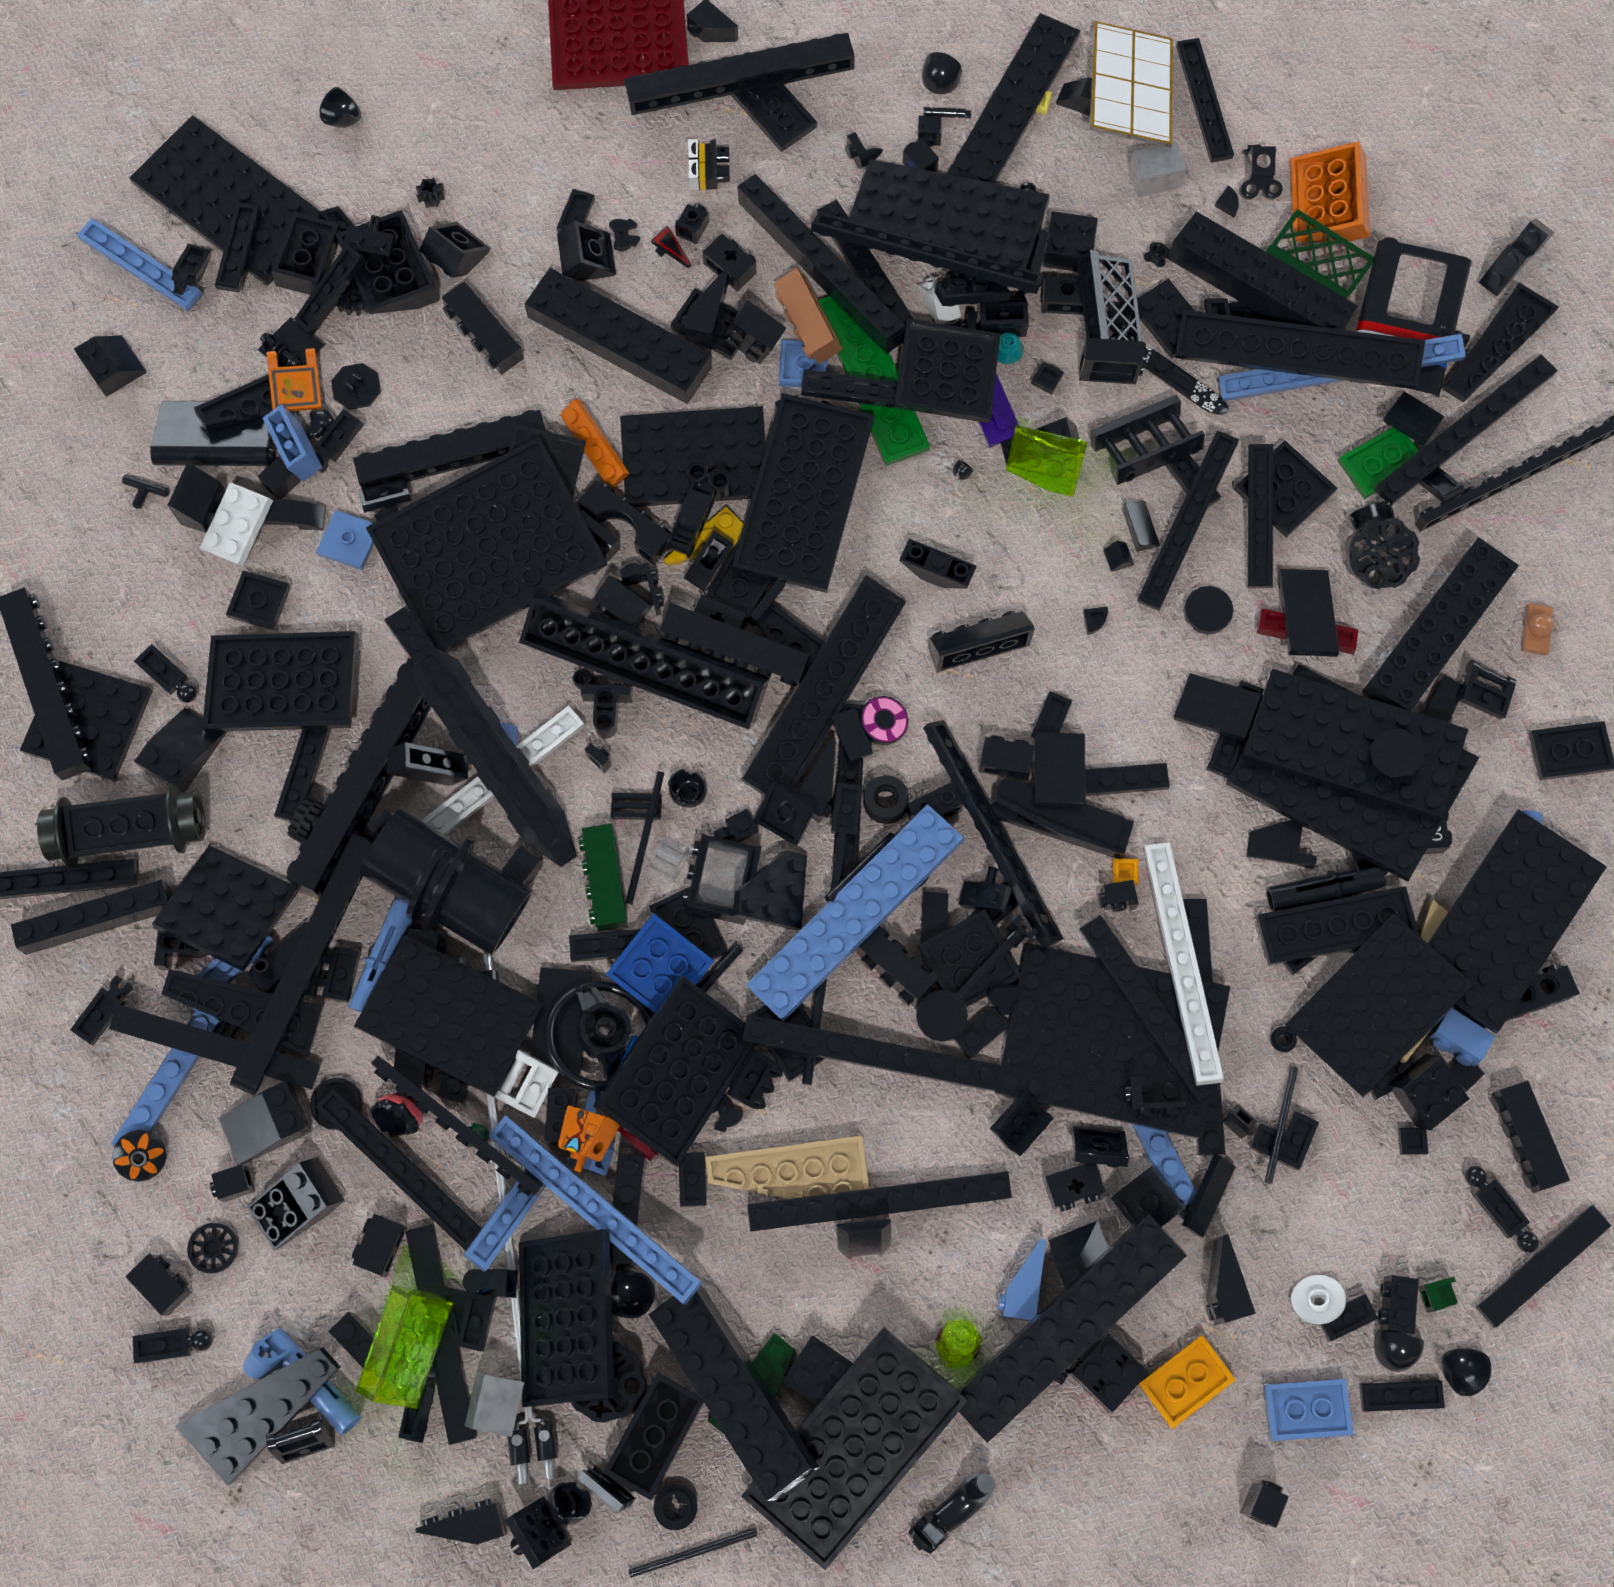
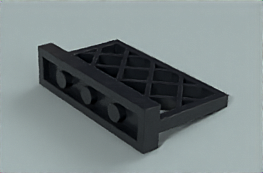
[1077,250,1142,341]

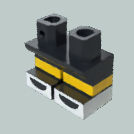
[688,139,730,191]

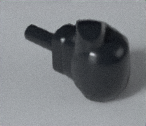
[306,409,334,440]

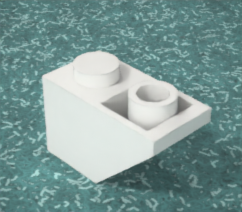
[918,276,961,324]

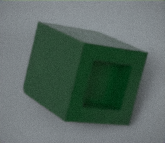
[1418,1276,1458,1313]

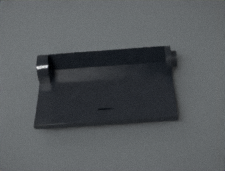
[150,401,276,467]

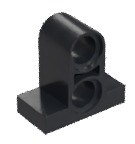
[581,684,633,739]
[154,931,208,971]

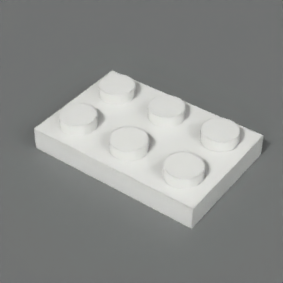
[200,482,273,567]

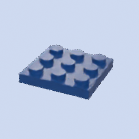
[606,913,714,1013]

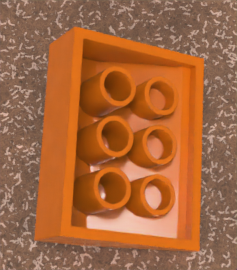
[1290,141,1370,242]

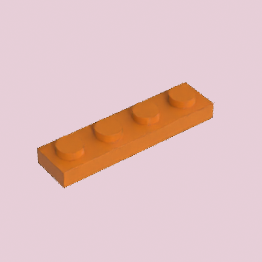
[560,399,630,489]

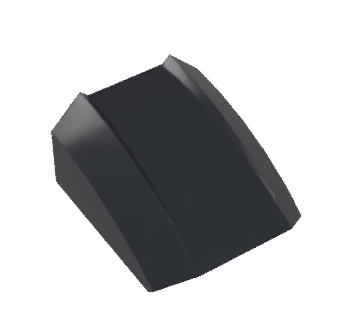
[836,1219,891,1259]

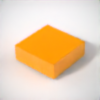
[1112,858,1139,886]

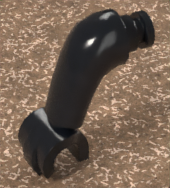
[909,1472,995,1554]

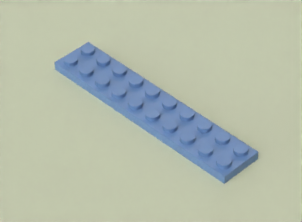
[746,804,965,1022]

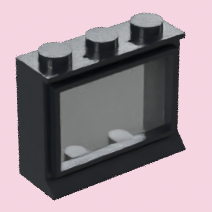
[681,833,762,925]

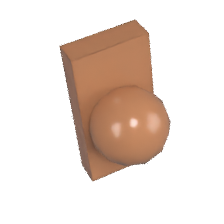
[1522,603,1554,655]

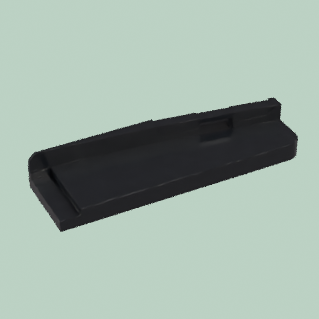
[991,779,1134,859]

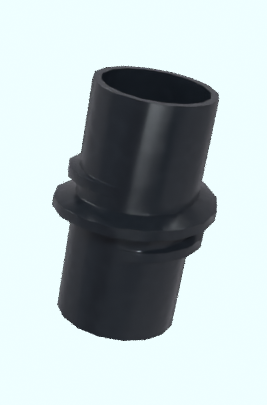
[359,809,533,956]

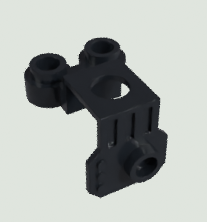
[1239,145,1283,200]

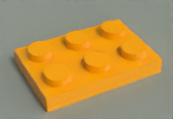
[1138,1335,1236,1429]

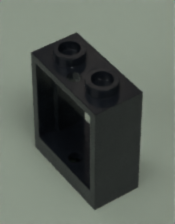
[1079,338,1147,385]

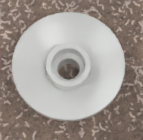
[1291,1275,1346,1324]

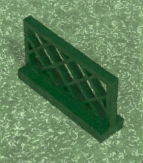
[1265,209,1374,299]

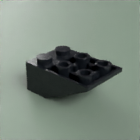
[247,1157,345,1251]

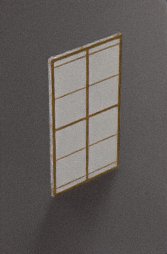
[1090,21,1173,148]

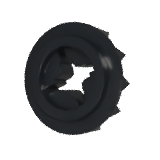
[654,1484,697,1531]

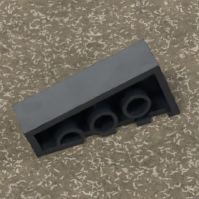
[853,926,939,1008]

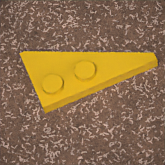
[663,507,744,566]

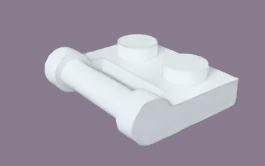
[495,1049,559,1118]

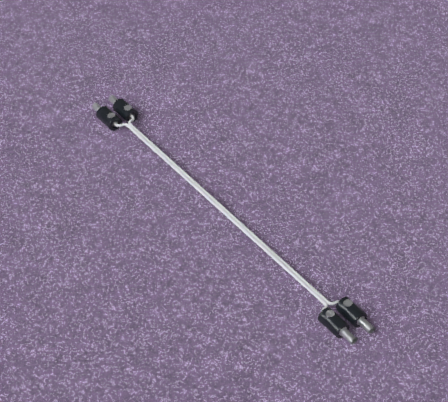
[457,954,558,1485]

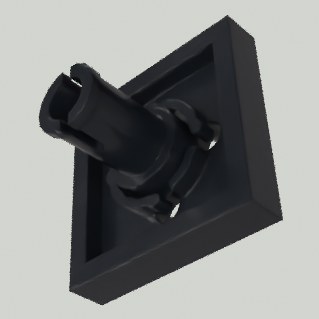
[505,1496,572,1569]

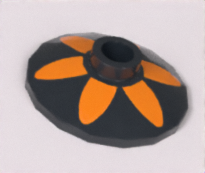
[112,1129,167,1182]

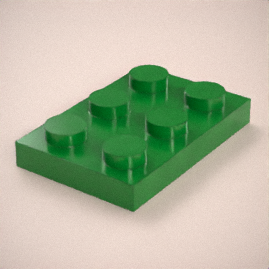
[1338,427,1419,499]

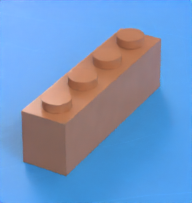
[774,268,843,364]

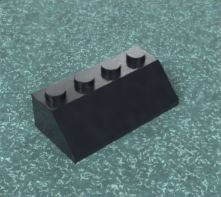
[928,611,1035,672]

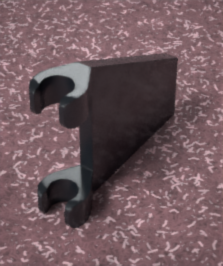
[1246,820,1317,869]

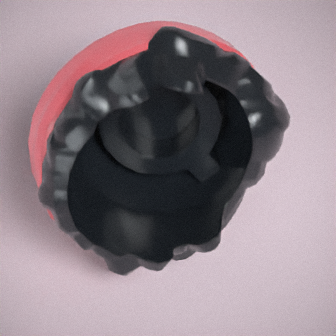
[370,1093,423,1137]

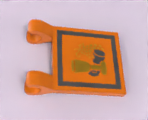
[266,348,322,412]

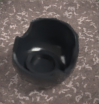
[668,769,707,808]
[547,1482,592,1525]

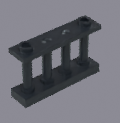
[1091,394,1205,485]

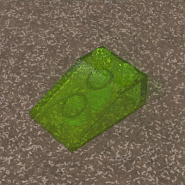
[1006,425,1087,497]

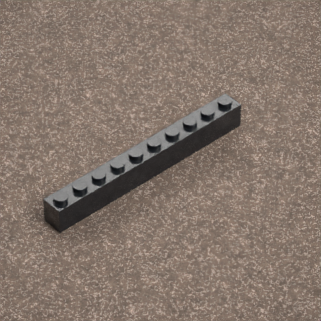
[624,33,855,115]
[737,174,905,354]

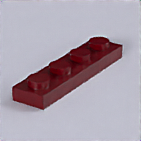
[1257,608,1359,655]

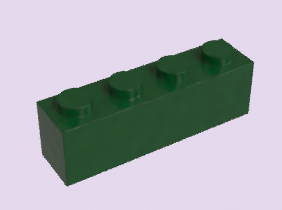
[578,823,628,931]

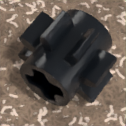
[416,177,445,208]

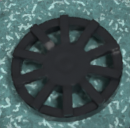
[187,1223,238,1274]

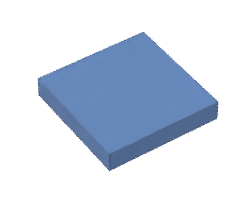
[779,340,828,387]

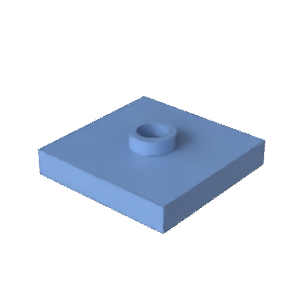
[316,510,374,570]

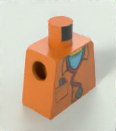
[558,1105,620,1173]

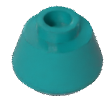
[998,333,1024,364]

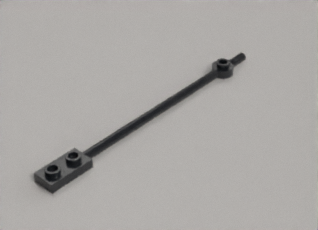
[802,783,863,1086]

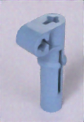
[348,900,412,1013]
[243,1328,362,1436]

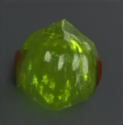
[935,1318,982,1369]

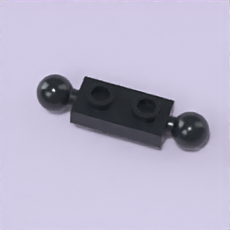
[1465,1166,1539,1252]

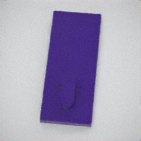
[978,373,1023,448]

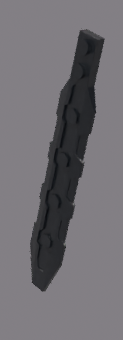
[384,606,577,867]

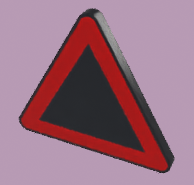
[651,226,692,268]

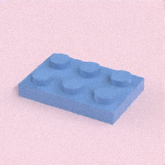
[1263,1379,1354,1441]

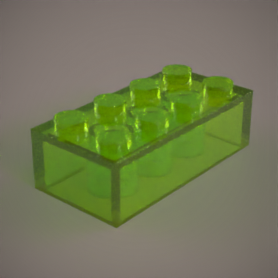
[356,1285,453,1409]

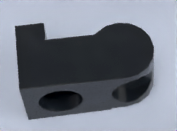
[463,1269,518,1298]

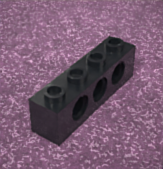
[1472,964,1580,1029]

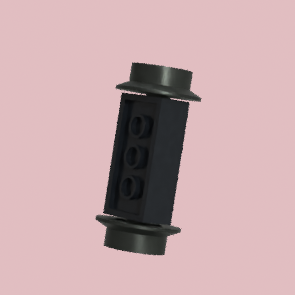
[37,783,206,868]

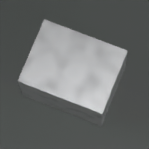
[1129,142,1186,198]
[465,1372,524,1437]

